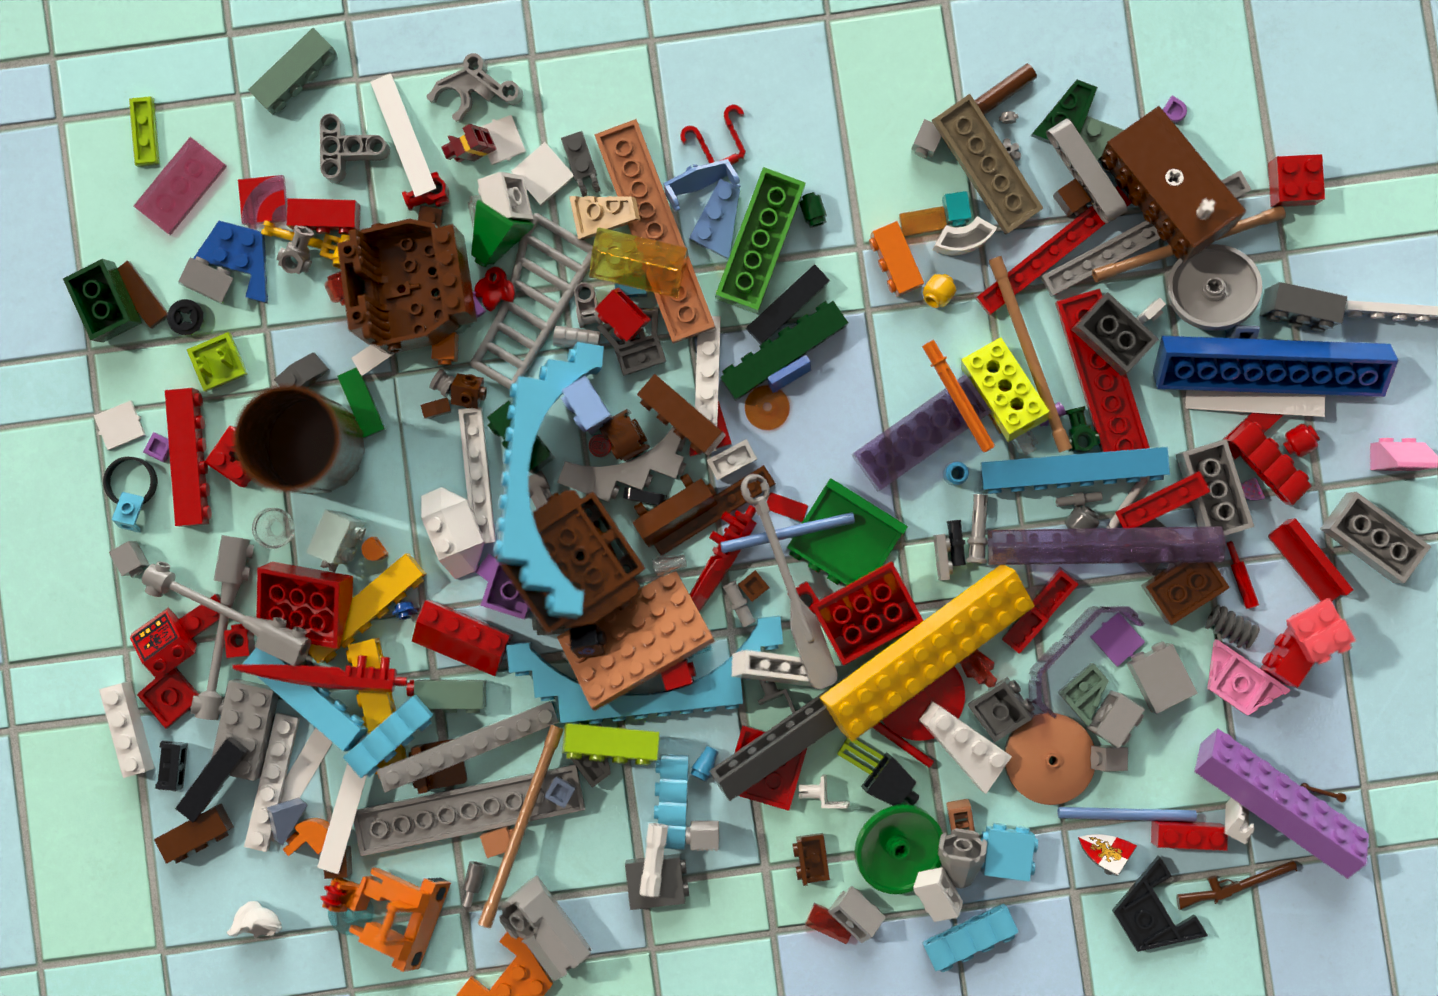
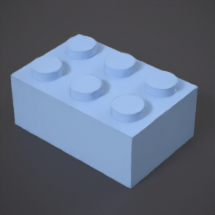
[561,376,612,435]

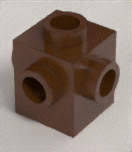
[451,373,487,409]

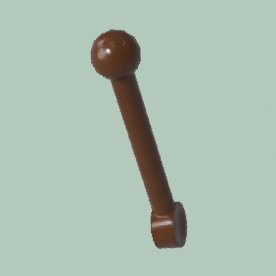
[1300,783,1347,802]

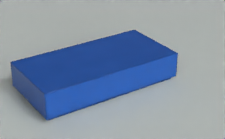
[768,355,811,393]

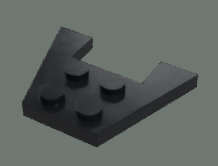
[1112,856,1208,952]

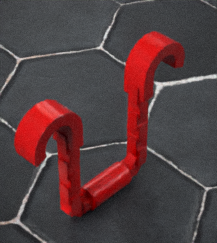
[680,105,746,165]

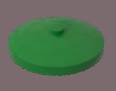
[854,805,943,894]

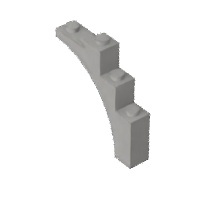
[557,426,687,502]

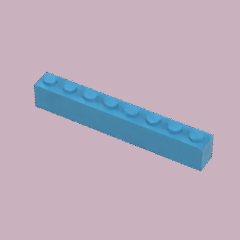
[980,447,1170,494]

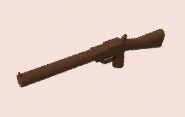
[1176,860,1297,910]

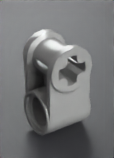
[574,283,602,328]

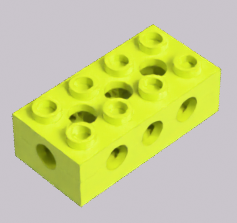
[961,337,1049,442]

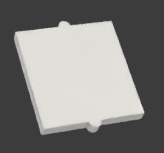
[481,115,526,165]
[94,401,145,450]

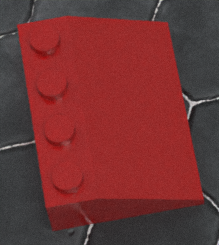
[256,561,353,649]
[811,561,923,665]

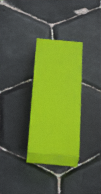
[129,96,160,167]

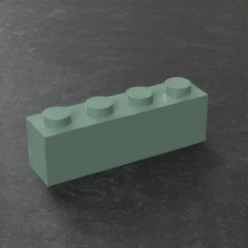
[248,28,337,115]

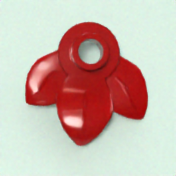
[474,267,515,312]

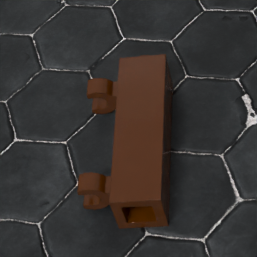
[632,473,718,547]

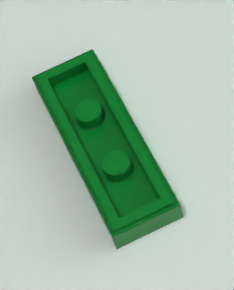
[337,367,386,438]

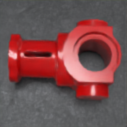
[402,172,449,211]

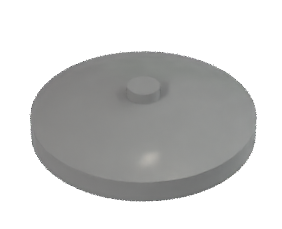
[1167,244,1262,331]

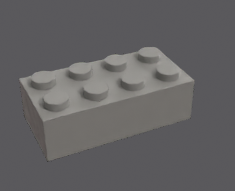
[1175,439,1254,540]
[1320,492,1431,584]
[212,679,279,781]

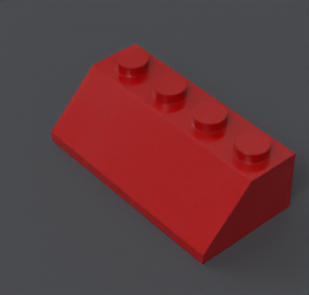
[412,600,513,676]

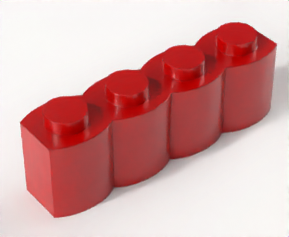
[1227,421,1312,506]

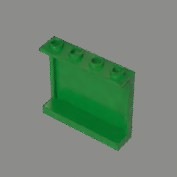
[786,478,908,586]

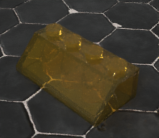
[589,227,689,298]

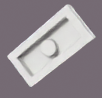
[707,439,757,480]

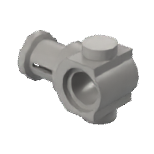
[277,225,314,274]

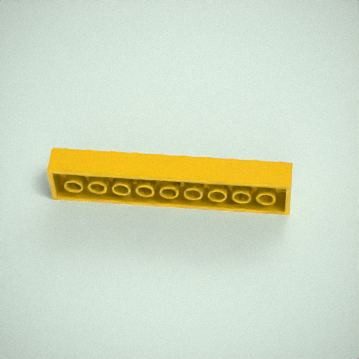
[820,564,1035,742]

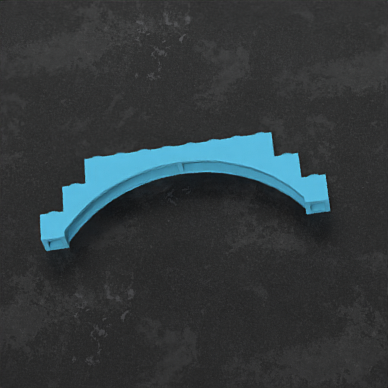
[494,342,604,619]
[506,616,783,725]

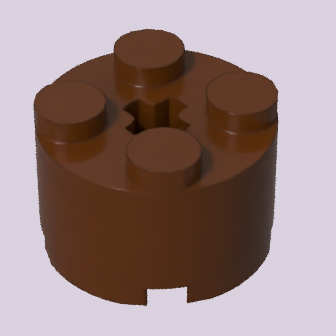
[600,409,650,462]

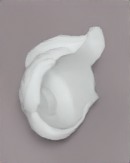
[227,901,282,938]

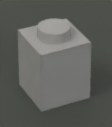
[911,119,941,158]
[109,541,149,578]
[1090,745,1128,772]

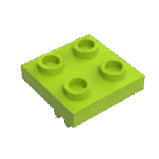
[187,332,248,392]

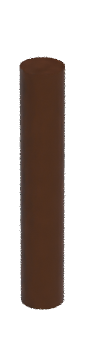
[975,63,1037,115]

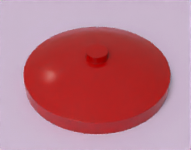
[882,666,965,741]

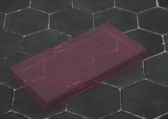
[134,137,227,235]

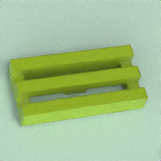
[837,738,884,774]

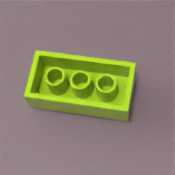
[561,723,660,766]

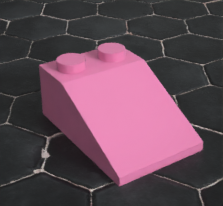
[1370,438,1438,471]

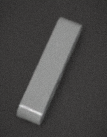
[1046,119,1127,224]

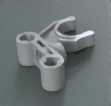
[427,53,523,123]

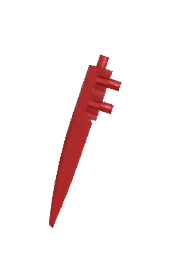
[689,505,757,612]
[232,655,407,693]

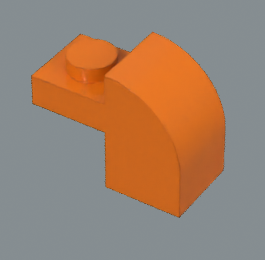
[282,818,330,856]

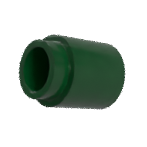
[799,192,827,228]

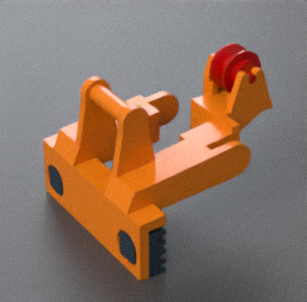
[320,868,451,972]

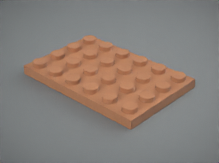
[557,569,715,711]

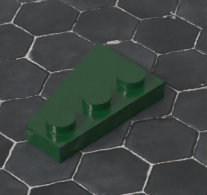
[1031,79,1098,144]

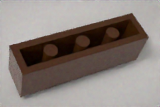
[637,374,726,456]

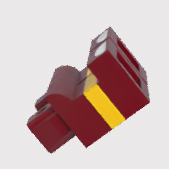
[441,124,497,162]

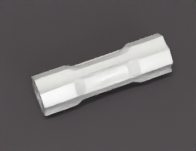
[640,823,668,897]

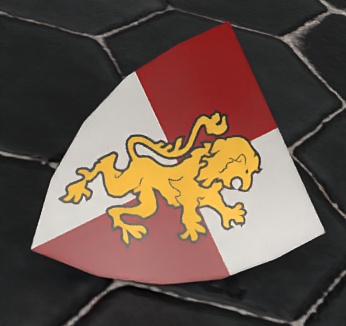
[1078,834,1137,876]

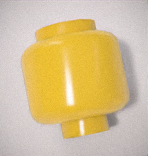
[922,274,956,308]

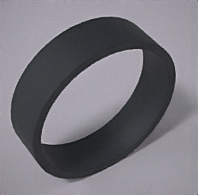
[103,456,157,504]

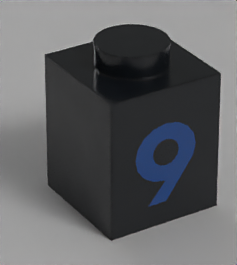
[570,623,607,659]

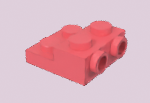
[1286,599,1356,664]

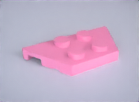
[1207,639,1290,715]

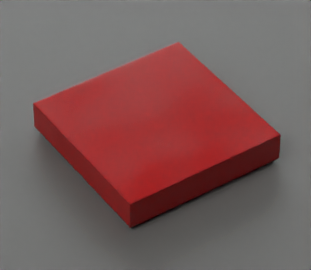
[137,667,199,729]

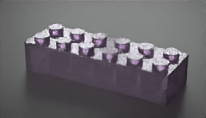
[852,374,992,492]

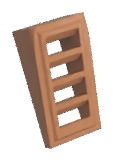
[946,799,975,831]

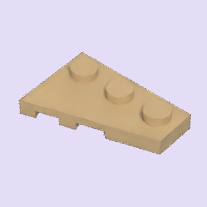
[569,196,640,240]

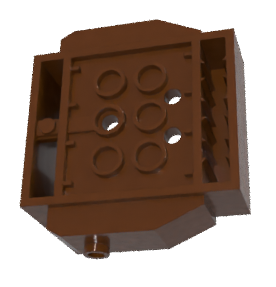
[337,219,477,354]
[495,490,645,635]

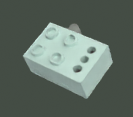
[306,510,366,573]

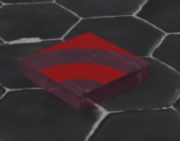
[238,175,287,226]

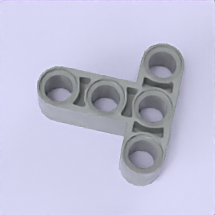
[320,113,390,183]

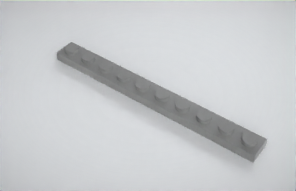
[1041,170,1251,297]

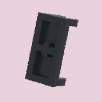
[155,741,188,791]

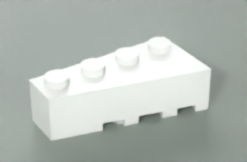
[919,701,1012,794]

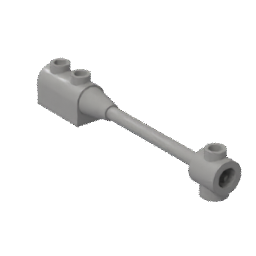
[190,535,254,720]
[142,561,311,666]

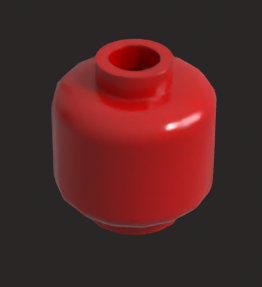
[1283,424,1320,457]

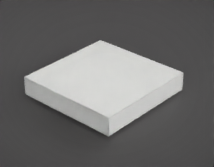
[511,142,574,206]

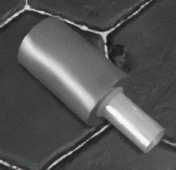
[463,861,486,907]

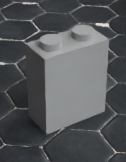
[1126,641,1198,714]

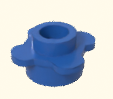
[392,602,418,620]

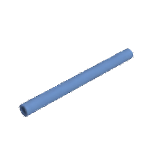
[720,512,855,553]
[1058,807,1197,822]

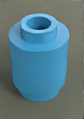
[943,462,969,486]

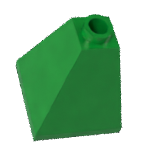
[471,200,534,267]

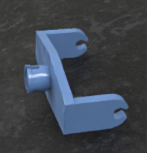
[663,159,741,212]

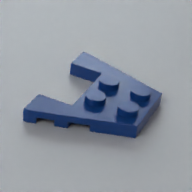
[193,220,268,303]

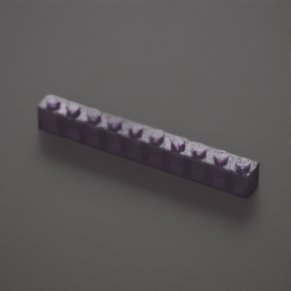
[987,527,1226,565]

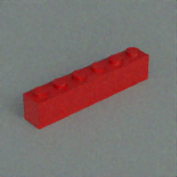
[165,388,212,527]

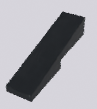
[746,264,830,345]
[175,736,249,823]

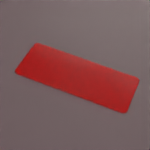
[767,492,808,522]

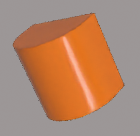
[361,537,389,561]

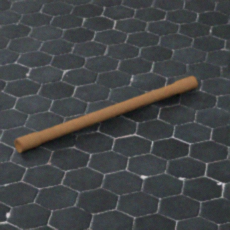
[1092,206,1286,283]
[989,256,1072,453]
[478,725,564,928]

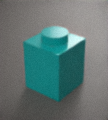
[942,191,972,228]

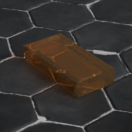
[899,206,947,237]

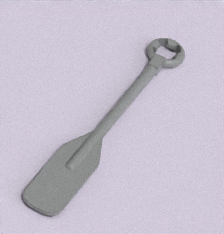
[741,474,838,689]

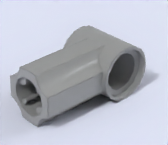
[528,470,552,509]

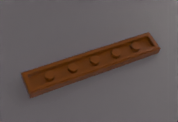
[654,465,776,556]

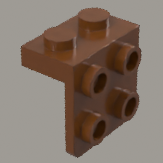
[408,738,467,794]

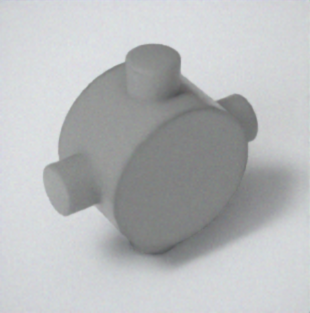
[999,111,1019,124]

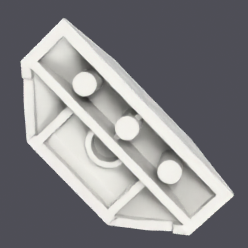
[421,487,485,579]

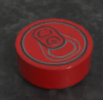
[589,434,612,457]

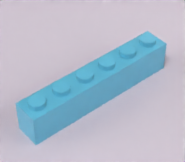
[243,648,368,751]

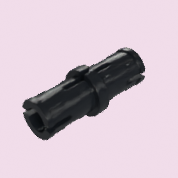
[947,520,966,566]

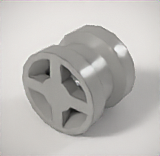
[429,369,455,397]

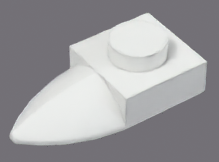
[1137,298,1166,324]

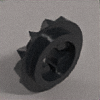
[167,299,204,335]

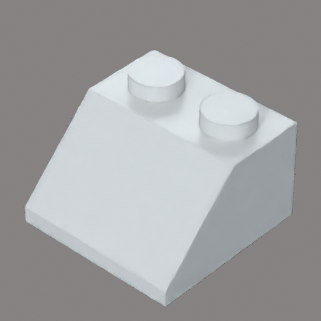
[478,172,533,221]

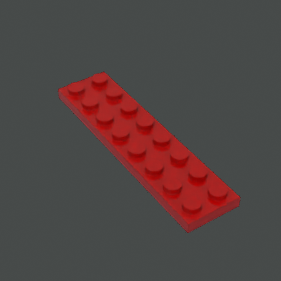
[1055,288,1150,452]

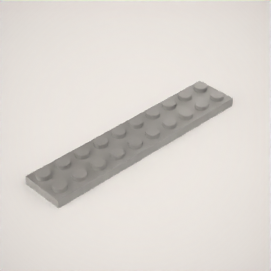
[354,764,585,856]

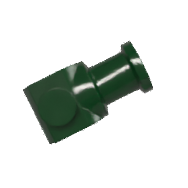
[1066,406,1100,452]

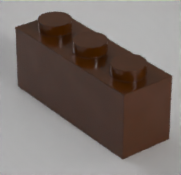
[154,803,234,864]

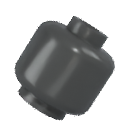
[1065,505,1099,540]

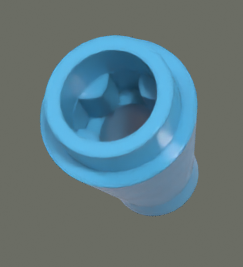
[691,746,719,782]

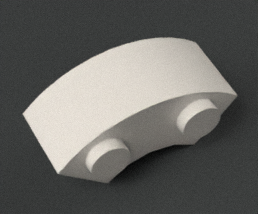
[932,216,997,256]

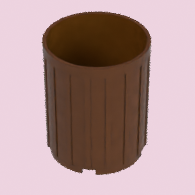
[233,385,365,495]

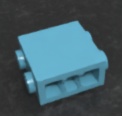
[980,823,1038,882]

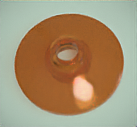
[745,385,790,430]

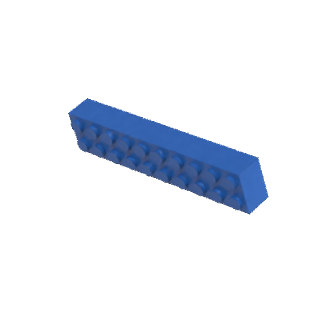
[1153,336,1398,397]

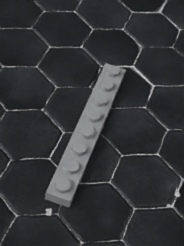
[377,701,559,792]

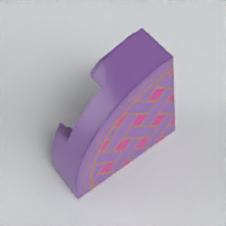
[1241,478,1265,500]

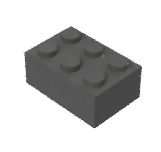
[1259,282,1348,332]
[1071,292,1159,376]

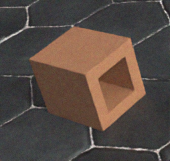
[480,826,514,858]

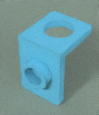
[112,492,144,533]

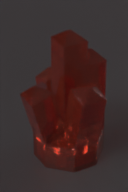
[959,649,997,688]

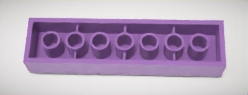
[1194,728,1369,879]

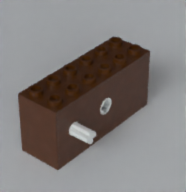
[1100,106,1246,263]

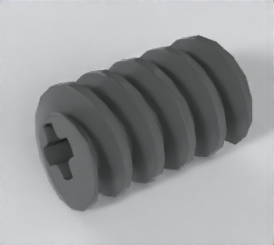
[1205,605,1260,648]

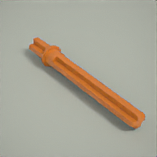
[922,340,995,452]

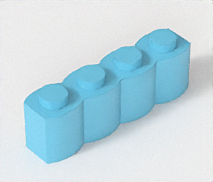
[343,695,434,778]
[654,754,689,849]
[922,904,1019,972]

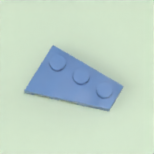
[689,179,740,259]

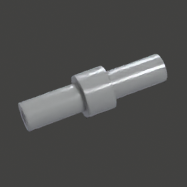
[1055,492,1102,507]

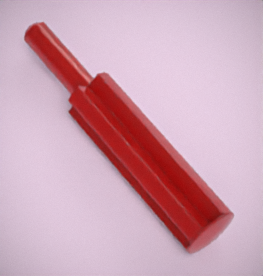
[1226,541,1259,609]

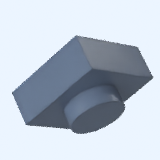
[544,776,576,808]

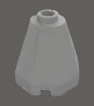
[938,828,987,888]

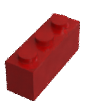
[286,198,360,235]
[1151,821,1228,851]

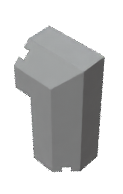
[498,876,592,981]

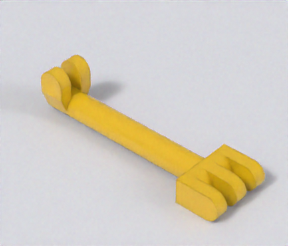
[261,220,340,259]

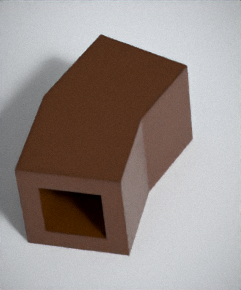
[421,397,451,419]

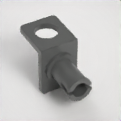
[758,680,795,713]

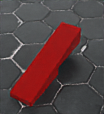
[1002,567,1079,654]

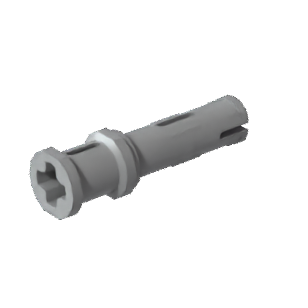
[966,494,988,564]

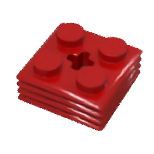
[205,426,252,488]

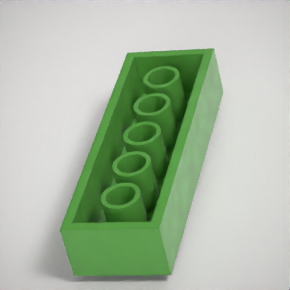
[715,167,806,314]

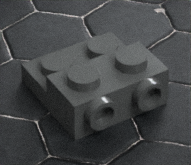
[968,677,1035,742]

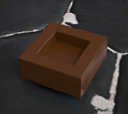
[418,206,444,227]
[738,570,770,602]

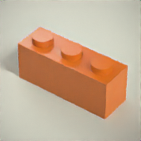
[869,221,924,297]

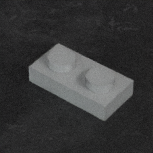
[933,534,953,580]

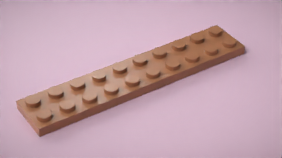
[594,119,715,344]

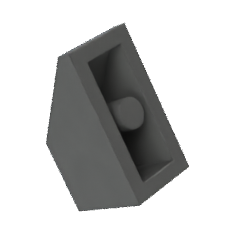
[274,352,329,389]

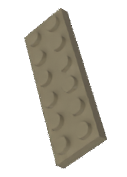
[931,94,1043,234]

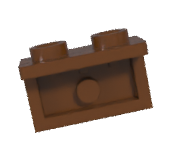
[793,833,830,886]

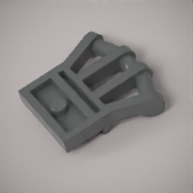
[597,306,666,376]

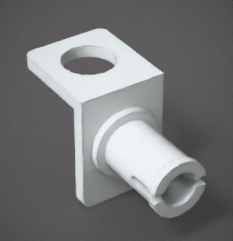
[799,774,850,808]

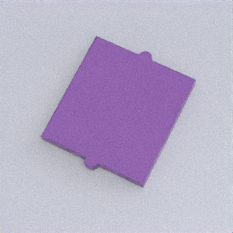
[1090,612,1145,667]

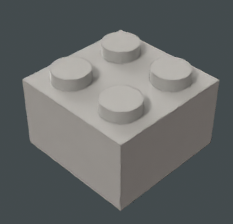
[1086,690,1145,748]

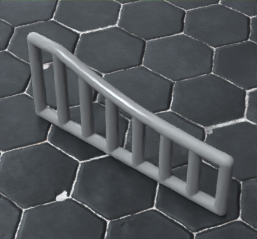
[470,213,599,390]

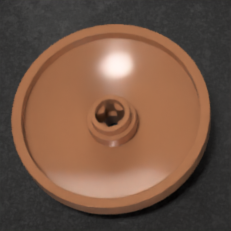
[1004,713,1095,805]

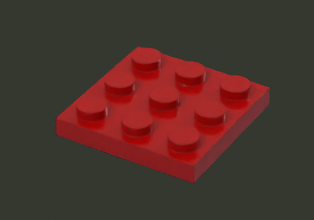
[734,725,808,811]

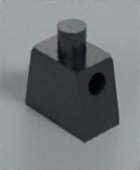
[861,752,919,806]

